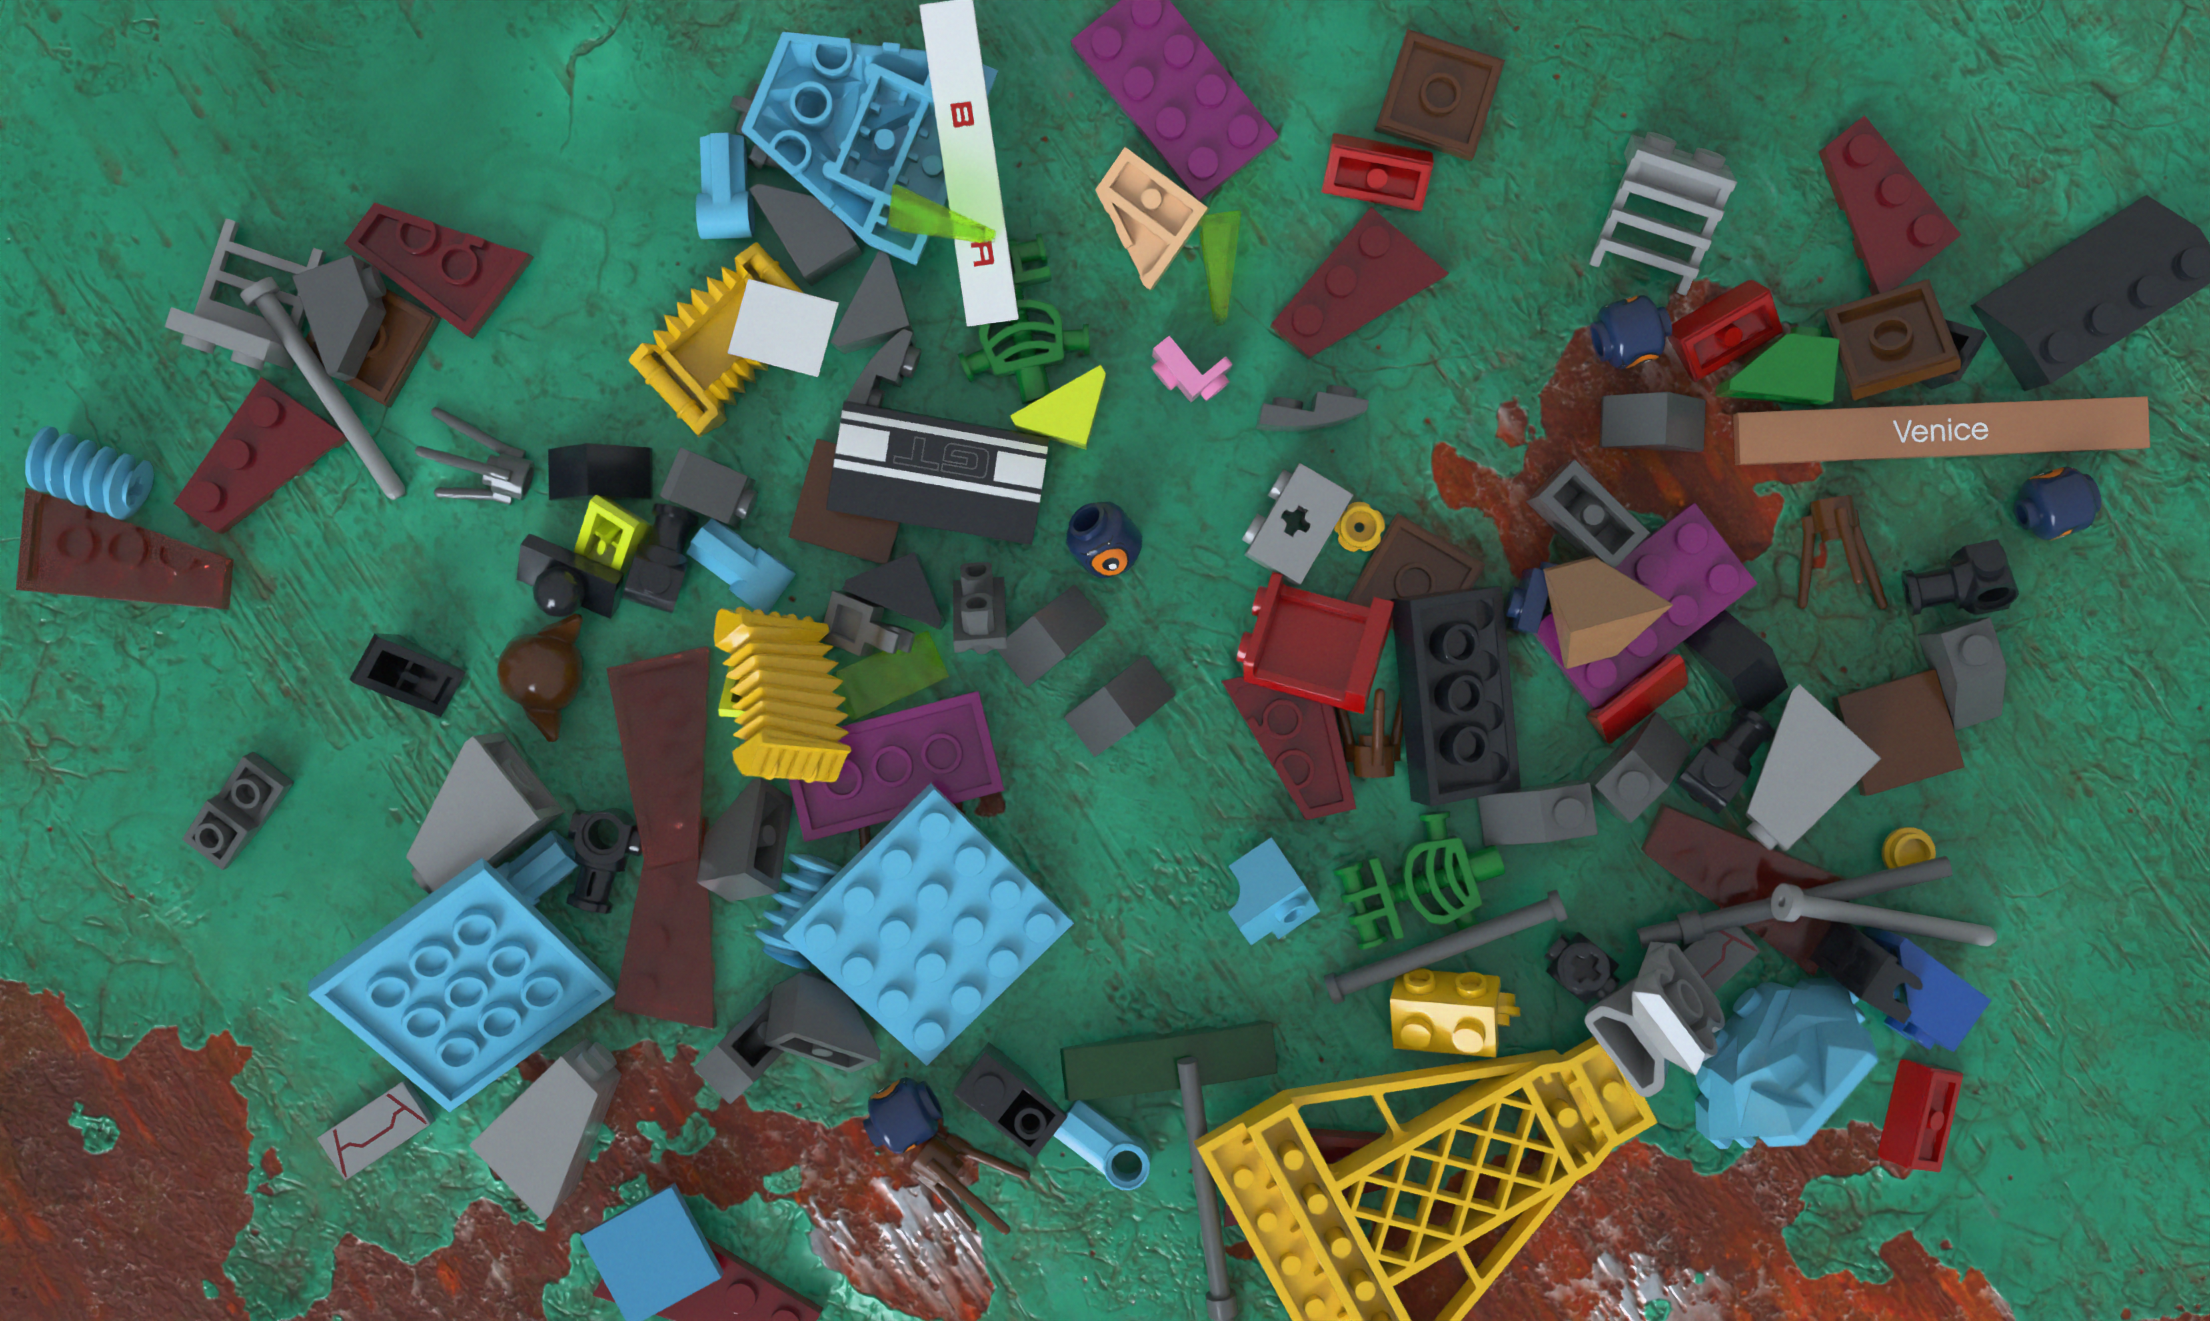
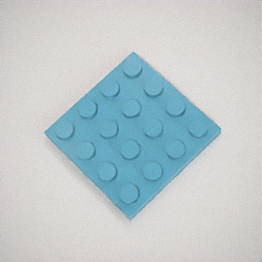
[780,783,1074,1066]
[308,857,616,1113]

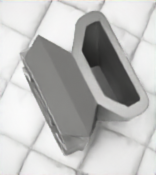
[1585,942,1725,1097]

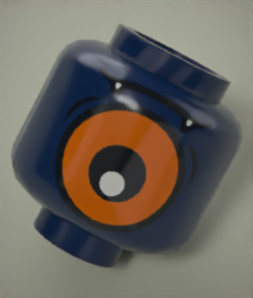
[1590,295,1672,369]
[2014,467,2101,541]
[1066,502,1142,578]
[863,1077,943,1155]

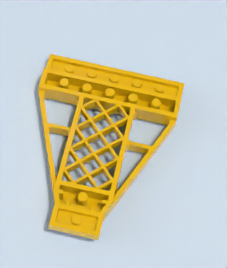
[1193,1036,1658,1321]

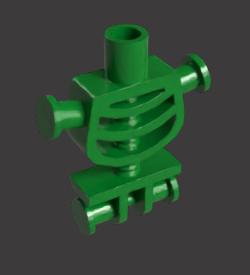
[958,233,1090,404]
[1333,811,1505,950]

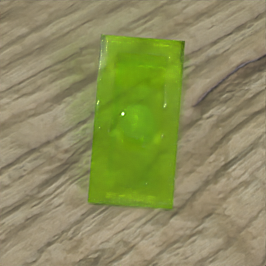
[888,184,996,245]
[1199,210,1241,326]
[831,630,949,721]

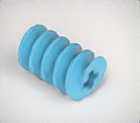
[25,425,154,520]
[754,853,842,969]

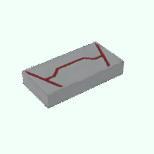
[317,1078,436,1181]

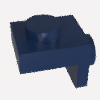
[1504,561,1557,634]

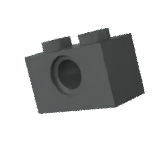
[1526,459,1650,569]

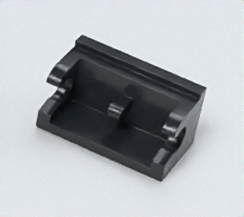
[1809,921,1923,1024]

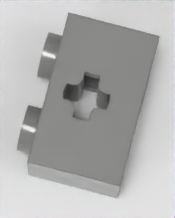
[1242,463,1353,586]

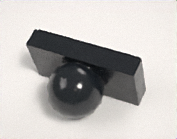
[516,534,624,619]

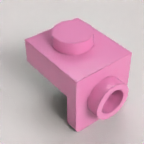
[1151,336,1233,403]

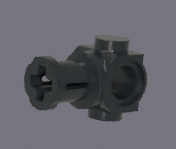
[622,503,699,613]
[1901,539,2019,616]
[1675,707,1775,814]
[566,808,648,914]
[1544,932,1621,1005]

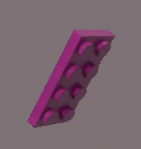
[1071,0,1279,202]
[1533,503,1757,709]
[788,691,1005,842]

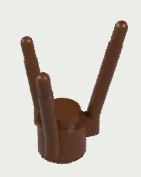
[1797,495,1888,610]
[1334,688,1404,778]
[910,1133,1031,1235]

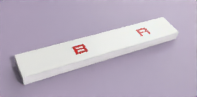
[919,0,1019,326]

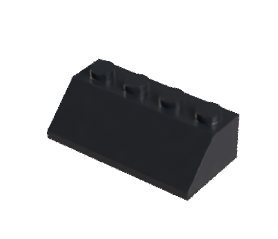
[1970,195,2210,391]

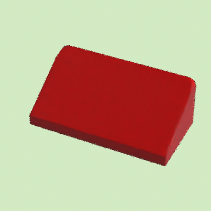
[1321,133,1434,212]
[1667,280,1783,382]
[1585,654,1688,744]
[1878,1059,1963,1172]

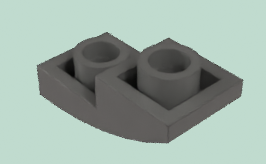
[840,329,922,418]
[1256,385,1369,432]
[182,752,294,870]

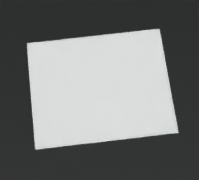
[728,279,839,377]

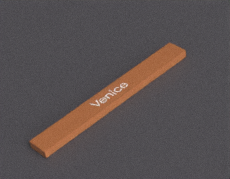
[1733,396,2150,465]

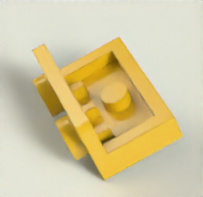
[1390,968,1501,1058]

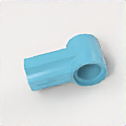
[696,133,755,239]
[686,518,796,614]
[495,830,581,907]
[1054,1100,1151,1190]

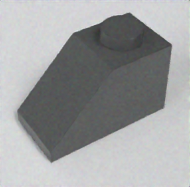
[749,184,862,286]
[292,255,386,382]
[660,447,758,527]
[1918,617,2007,731]
[1583,712,1692,823]
[697,778,793,902]
[1476,779,1598,846]
[764,971,881,1073]
[694,982,784,1104]

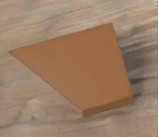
[1543,555,1673,669]

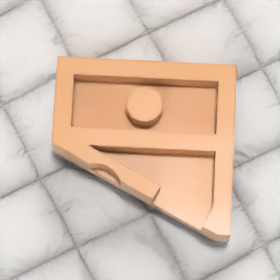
[1095,147,1210,290]

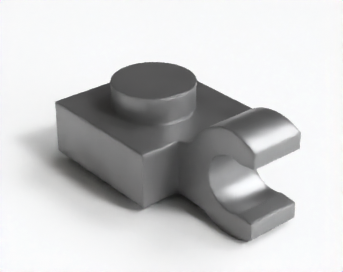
[822,590,916,656]

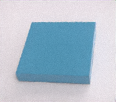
[580,1183,724,1321]

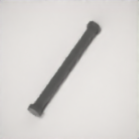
[1324,889,1568,1005]

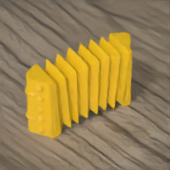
[628,242,805,437]
[714,607,851,783]

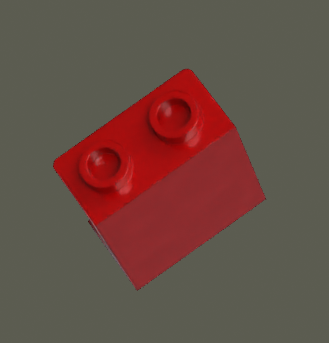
[1237,572,1394,714]

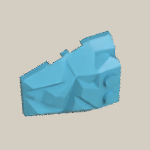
[741,32,998,266]
[1695,977,1879,1149]

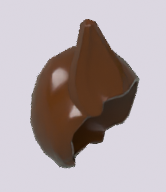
[497,613,583,742]

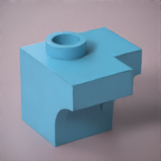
[1228,837,1320,945]

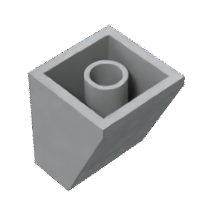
[1745,684,1881,851]
[406,732,565,894]
[469,1038,622,1222]

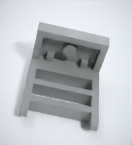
[1589,132,1737,296]
[165,218,326,371]

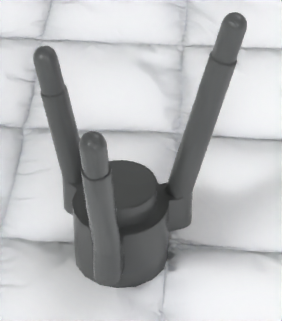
[415,407,535,505]

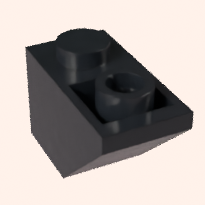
[953,1042,1067,1158]

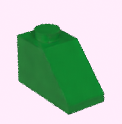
[1715,327,1840,407]

